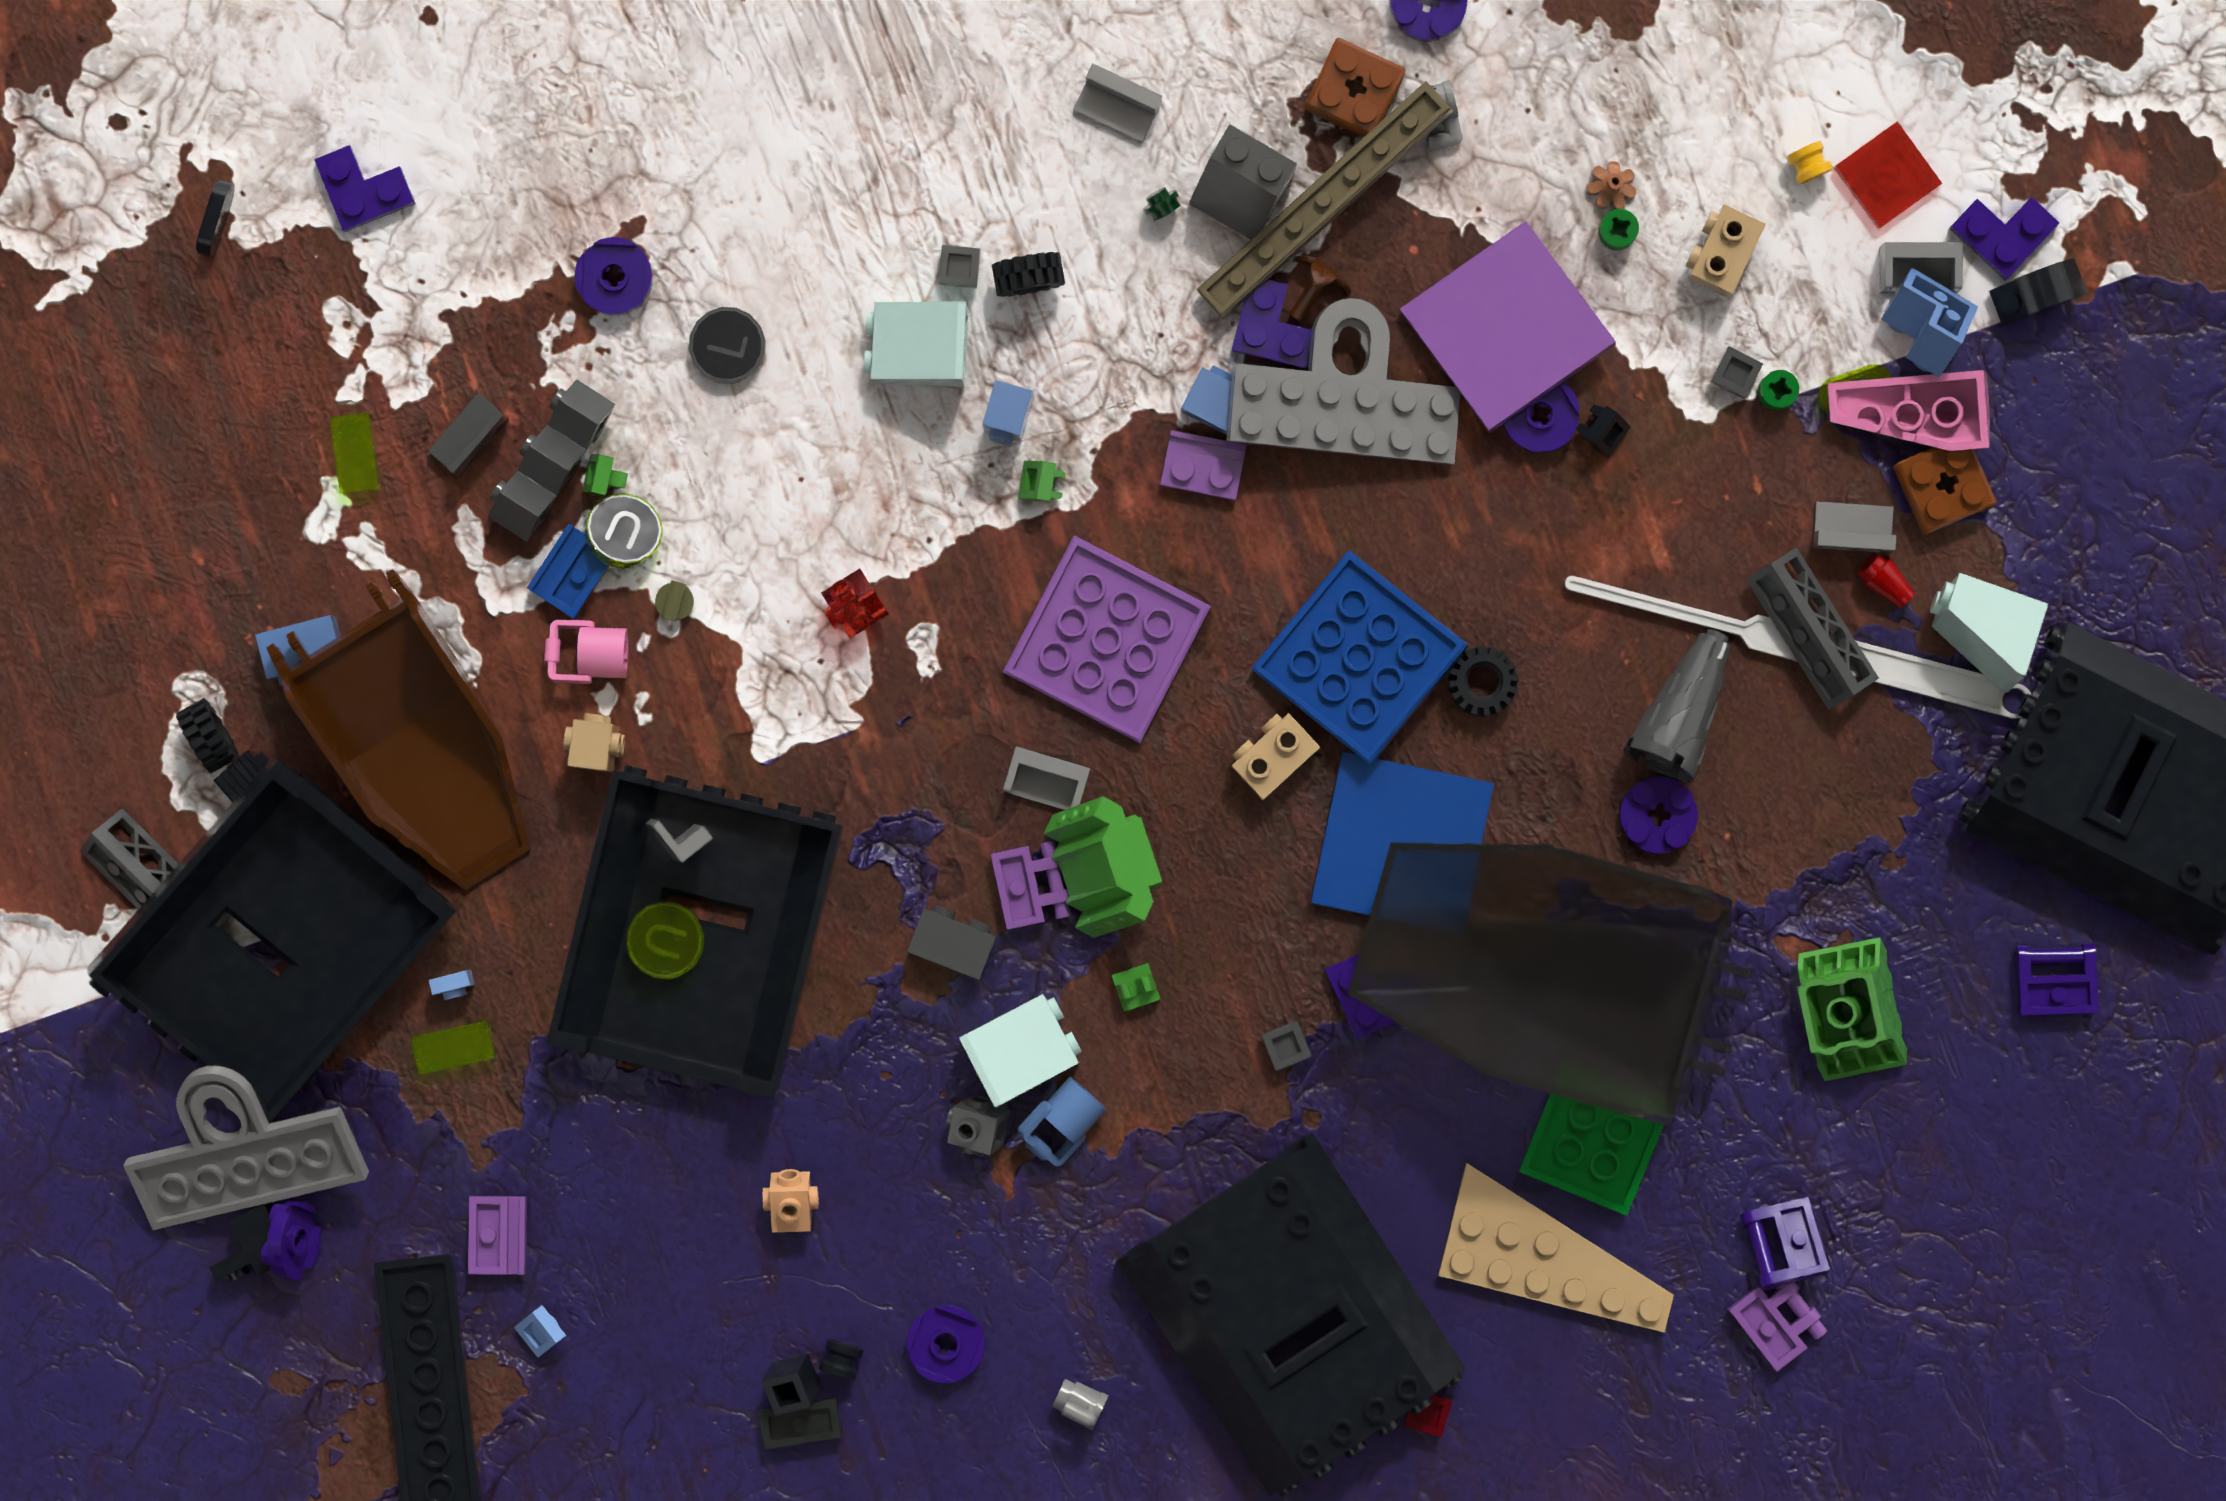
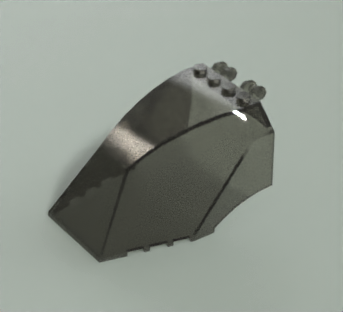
[1348,843,1753,1126]

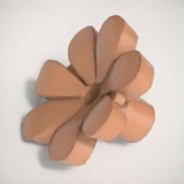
[1586,161,1636,210]

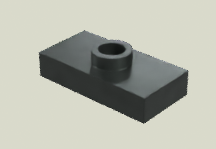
[759,1398,842,1450]

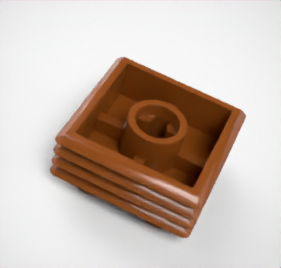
[1305,38,1406,137]
[1893,447,1996,535]

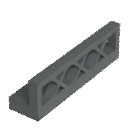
[1746,547,1879,710]
[80,809,232,928]

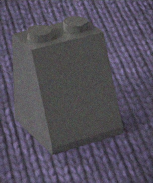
[1189,124,1297,240]

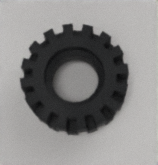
[992,252,1065,297]
[1447,646,1519,717]
[176,698,239,774]

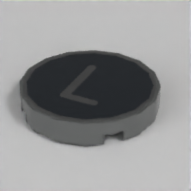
[689,307,766,384]

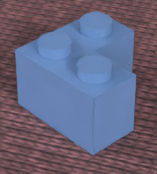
[1881,267,1978,377]

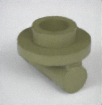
[655,580,694,621]

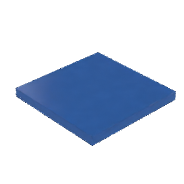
[1251,550,1469,766]
[1311,752,1494,935]

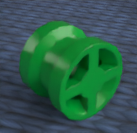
[1598,209,1639,251]
[1757,370,1799,411]

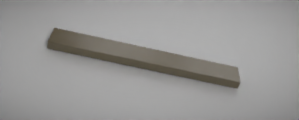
[1196,81,1453,320]

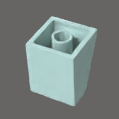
[864,301,968,387]
[1930,573,2048,693]
[959,993,1082,1107]

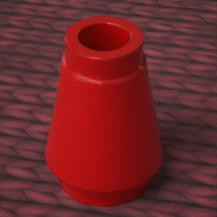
[1858,552,1915,608]

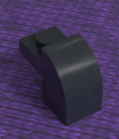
[1989,258,2088,326]
[209,1203,273,1283]

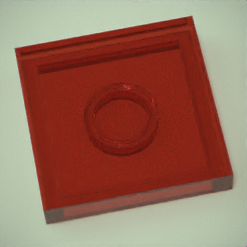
[1833,121,1942,230]

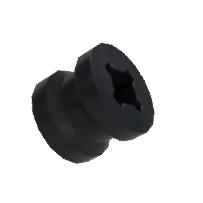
[819,1339,864,1380]

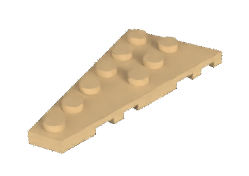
[1438,1163,1674,1333]

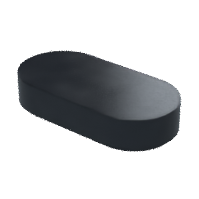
[196,180,235,258]

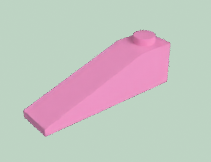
[1828,370,1990,451]

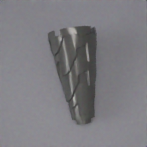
[1623,629,1731,783]

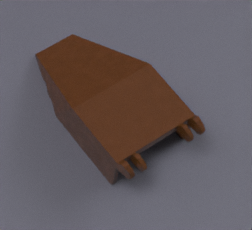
[266,569,531,890]

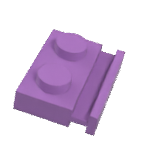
[1160,430,1247,501]
[468,1196,527,1275]

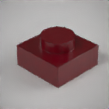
[1404,1394,1453,1438]

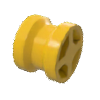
[1786,141,1834,185]

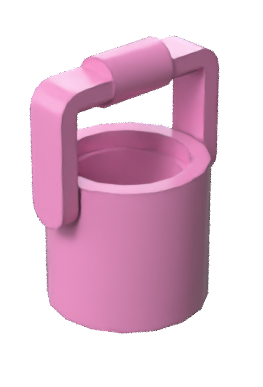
[544,620,629,684]

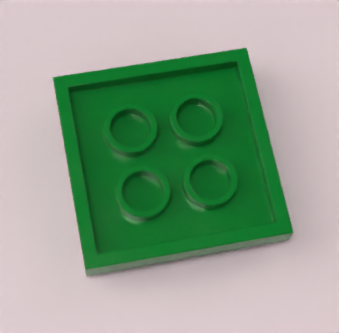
[1518,1064,1670,1216]

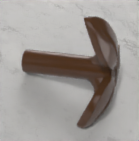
[1289,255,1351,321]

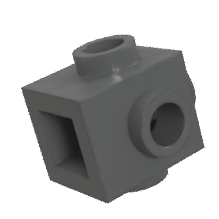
[946,1096,1010,1155]

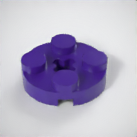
[1390,0,1467,42]
[575,237,653,316]
[1503,382,1579,453]
[1619,776,1698,854]
[261,1200,321,1280]
[907,1304,985,1383]

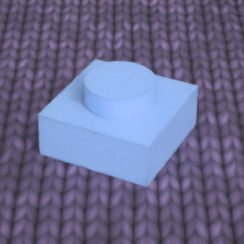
[429,970,475,1000]
[514,1305,566,1358]

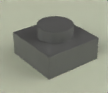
[938,245,981,289]
[1710,346,1763,399]
[1261,1020,1312,1071]

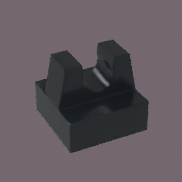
[1576,404,1631,458]

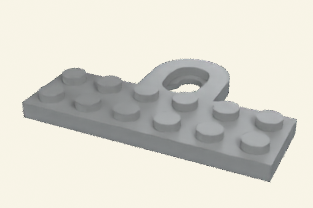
[1226,298,1460,465]
[123,1066,369,1230]

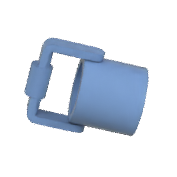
[1018,1076,1107,1166]

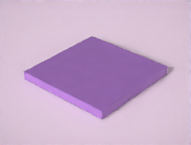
[1400,221,1616,433]
[1003,535,1211,743]

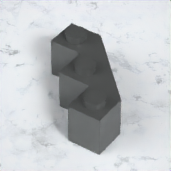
[488,379,615,542]

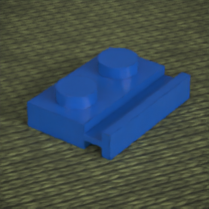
[527,524,614,619]

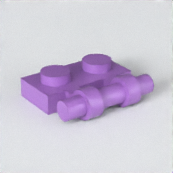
[991,840,1071,930]
[1728,1269,1827,1372]

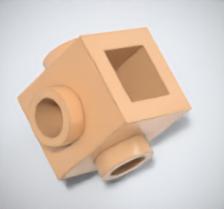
[763,1169,819,1233]

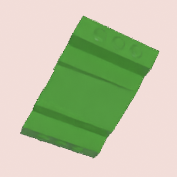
[1044,796,1162,938]
[1797,937,1907,1081]

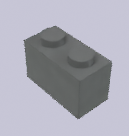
[907,904,997,980]

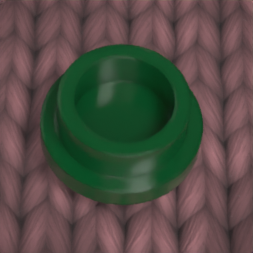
[1143,187,1180,221]

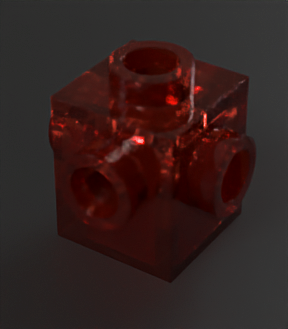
[821,568,889,639]

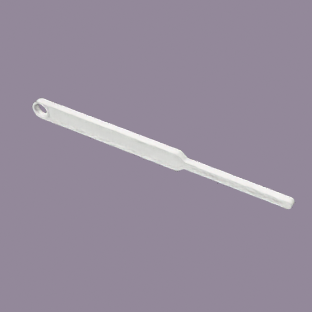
[1564,576,2032,719]

